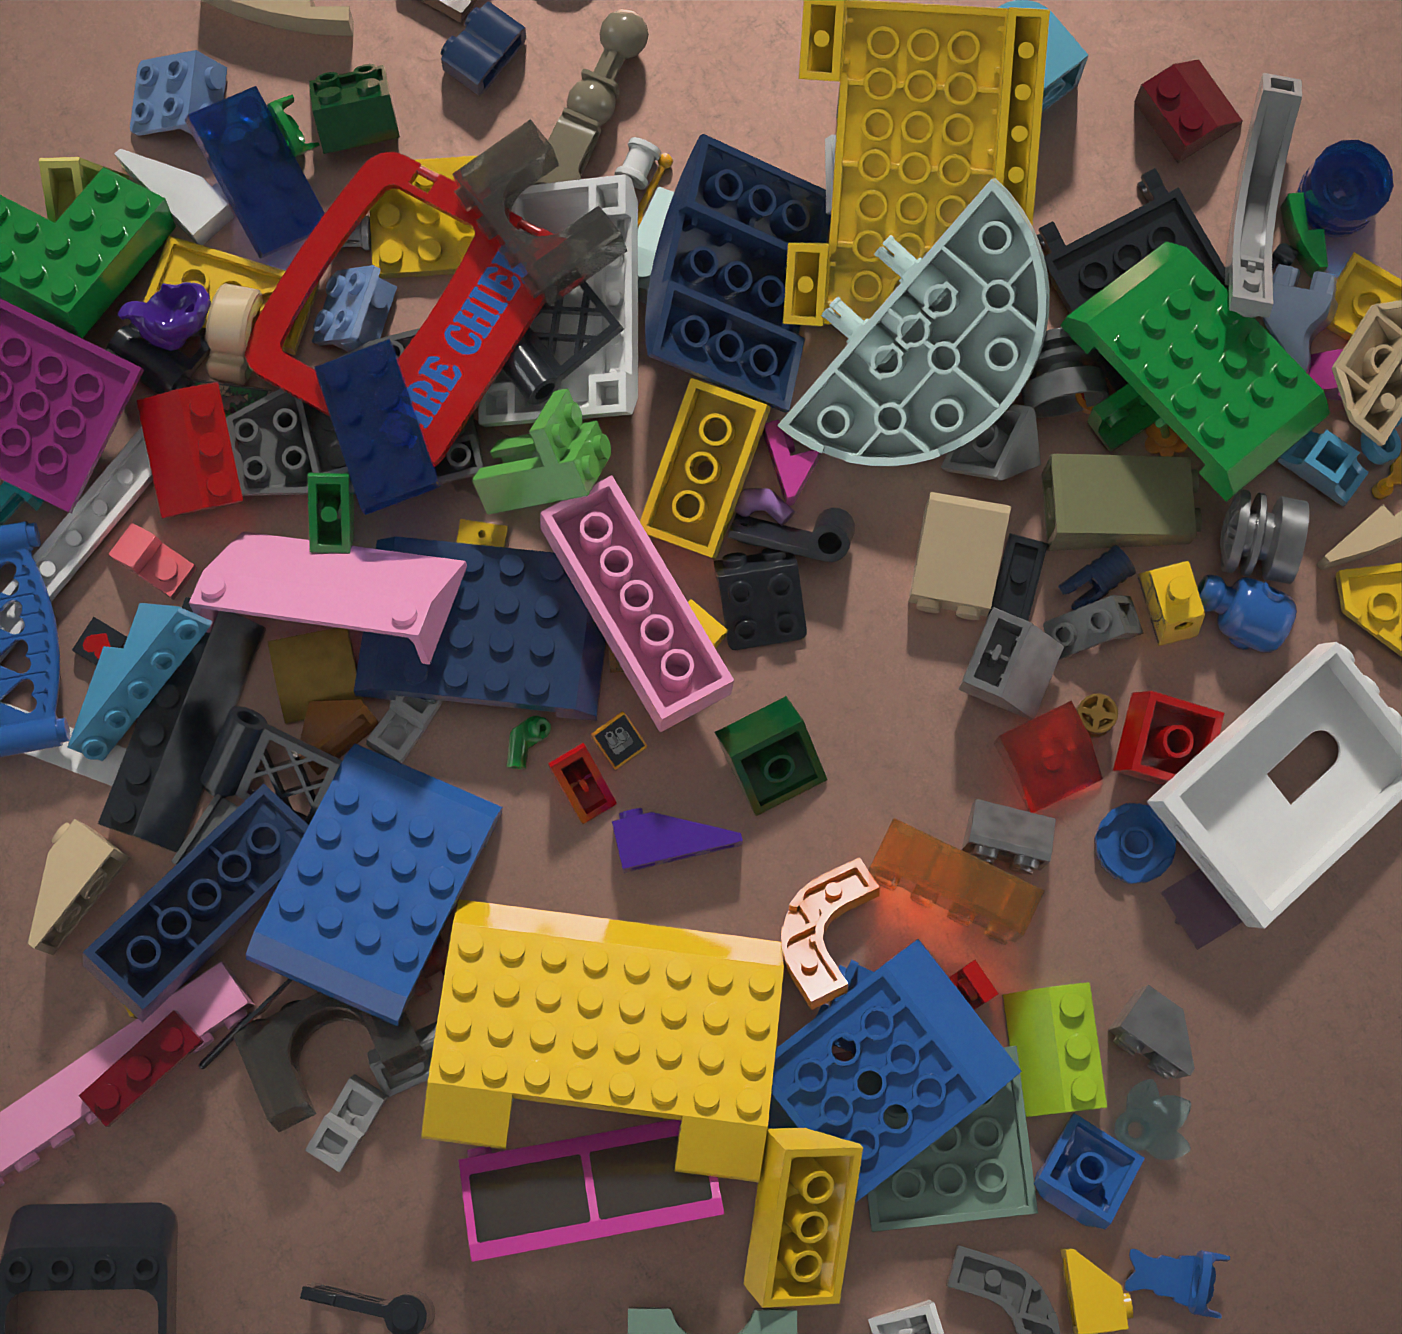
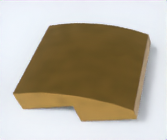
[267,627,364,725]

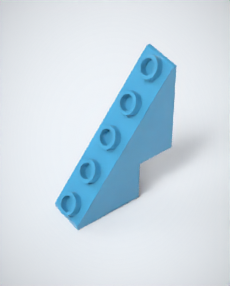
[67,603,212,761]

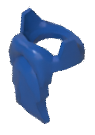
[1124,1249,1230,1319]

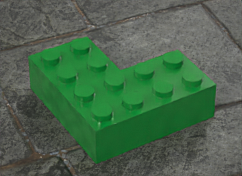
[0,167,176,338]

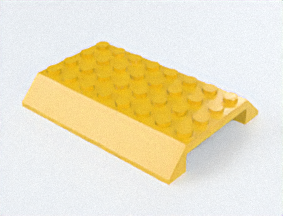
[783,0,1050,326]
[421,899,784,1182]

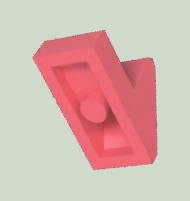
[108,523,197,600]

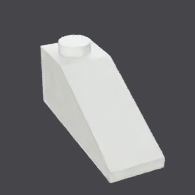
[114,149,234,245]

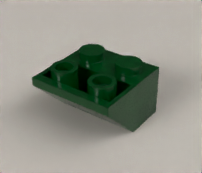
[309,64,400,154]

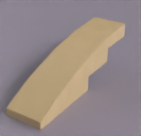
[201,0,354,36]
[1316,505,1402,570]

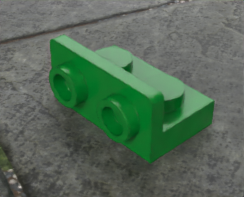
[1087,383,1160,451]

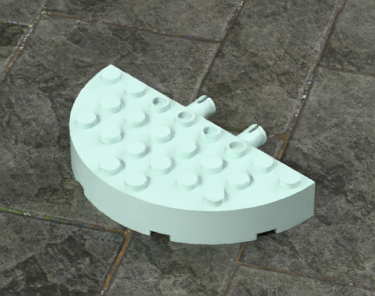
[777,178,1050,466]

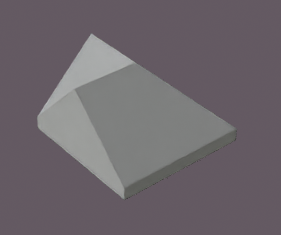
[941,404,1041,481]

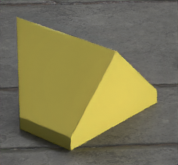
[39,157,130,223]

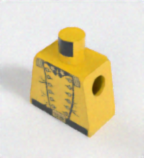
[1137,561,1205,646]

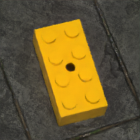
[640,378,771,558]

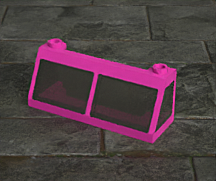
[458,1119,724,1262]

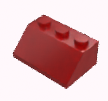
[136,382,243,519]

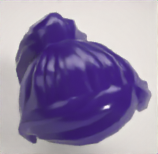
[118,282,211,351]

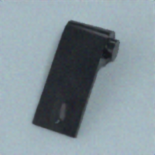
[728,508,855,562]

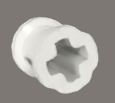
[614,137,662,190]

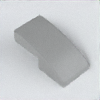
[366,696,443,763]
[305,1074,389,1173]

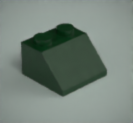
[714,696,828,816]

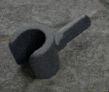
[1272,243,1299,270]

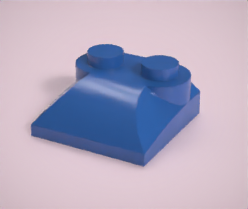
[1033,1113,1145,1229]

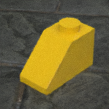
[1060,1248,1133,1334]

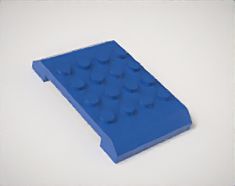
[245,743,503,1026]

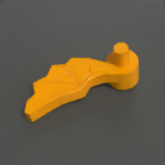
[1372,448,1402,500]

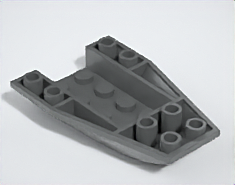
[226,328,484,496]

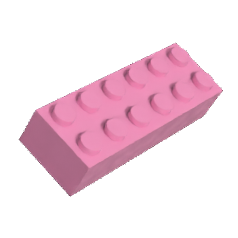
[540,475,734,732]

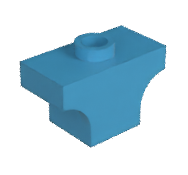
[1278,429,1369,507]

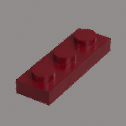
[79,1010,204,1127]

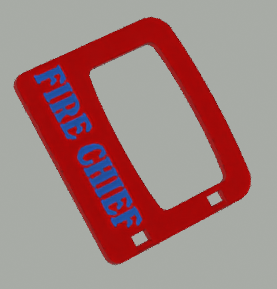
[245,152,573,469]

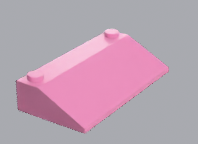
[189,531,467,664]

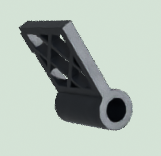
[502,268,624,405]
[106,322,210,394]
[200,706,342,825]
[300,1282,435,1334]

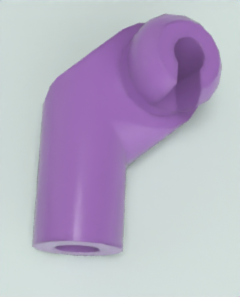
[735,488,795,526]

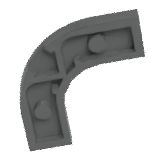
[946,1245,1060,1334]

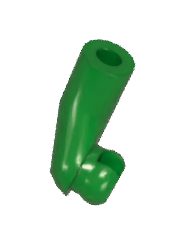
[506,715,551,769]

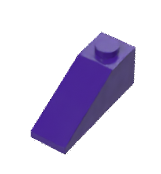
[612,808,743,873]

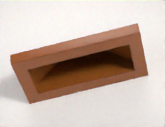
[300,700,379,775]

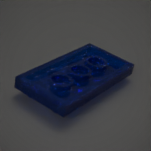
[185,86,325,259]
[314,339,441,515]

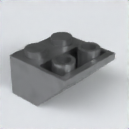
[958,607,1064,721]
[961,799,1056,875]
[1108,985,1195,1080]

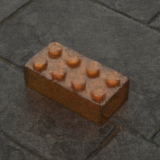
[868,818,1045,945]

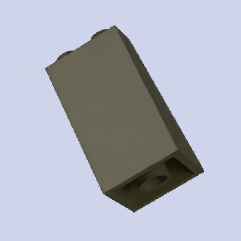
[1041,454,1202,551]

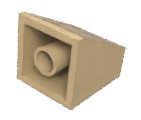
[908,492,1011,620]

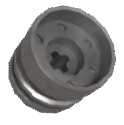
[1021,327,1109,418]
[1220,489,1309,584]

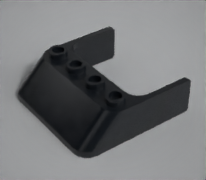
[0,1202,178,1334]

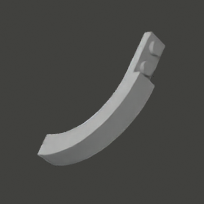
[1225,73,1302,318]

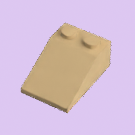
[28,819,130,955]

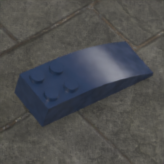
[82,784,309,1023]

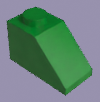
[308,473,354,553]

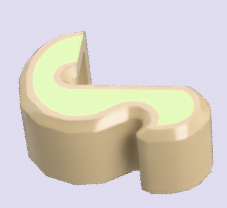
[206,283,263,385]

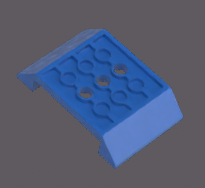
[768,939,1022,1203]

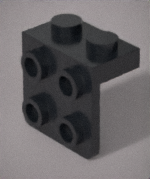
[713,547,807,650]

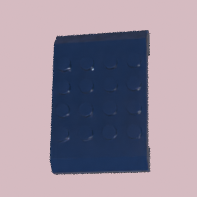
[354,536,607,721]

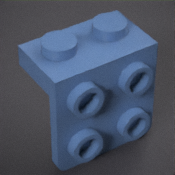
[130,50,227,142]

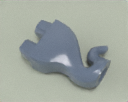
[1262,264,1338,374]

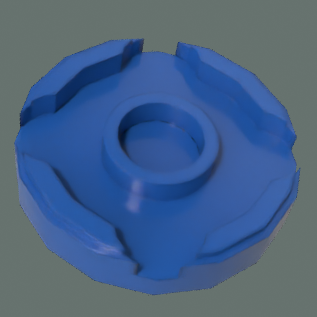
[1094,803,1177,884]

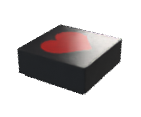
[72,617,127,666]

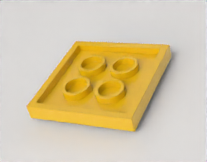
[370,155,487,279]

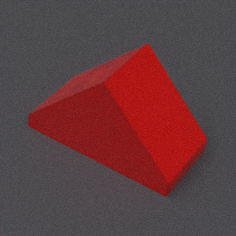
[548,743,617,824]

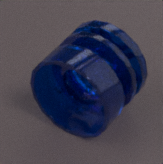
[1296,140,1394,237]

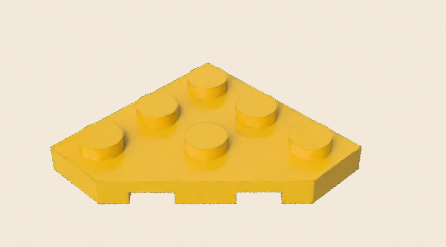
[1335,563,1402,657]

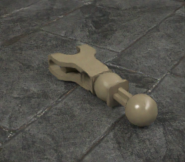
[505,9,649,188]

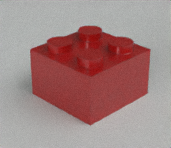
[1113,691,1225,786]

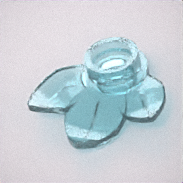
[1115,1079,1191,1160]

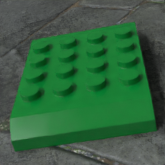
[1060,242,1330,502]

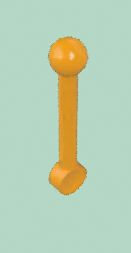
[638,153,673,227]

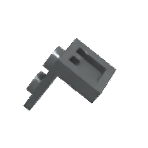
[1043,595,1144,659]

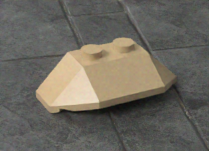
[1331,300,1402,446]

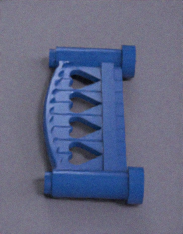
[0,521,70,757]

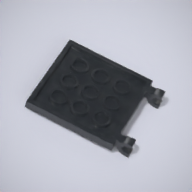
[1037,168,1229,392]

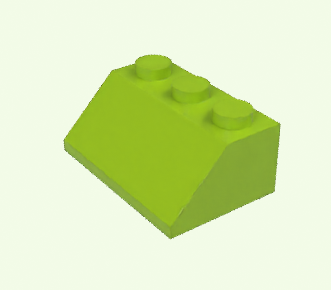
[1002,982,1107,1117]

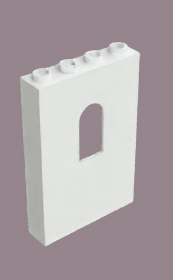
[1146,642,1402,929]

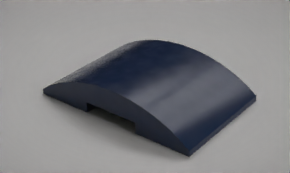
[645,134,831,413]

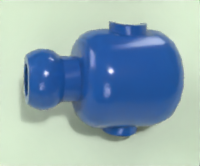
[1197,575,1297,653]

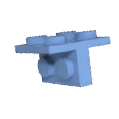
[312,265,397,352]

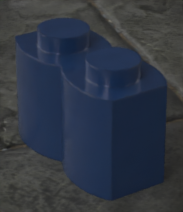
[440,1,527,96]

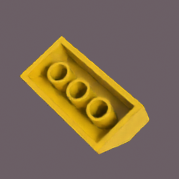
[743,1128,863,1308]

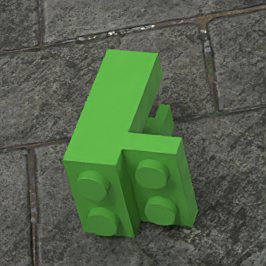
[472,388,611,515]

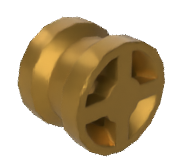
[1074,694,1118,738]

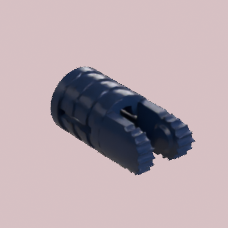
[1058,545,1136,610]

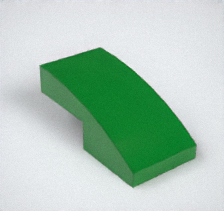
[1280,192,1328,279]

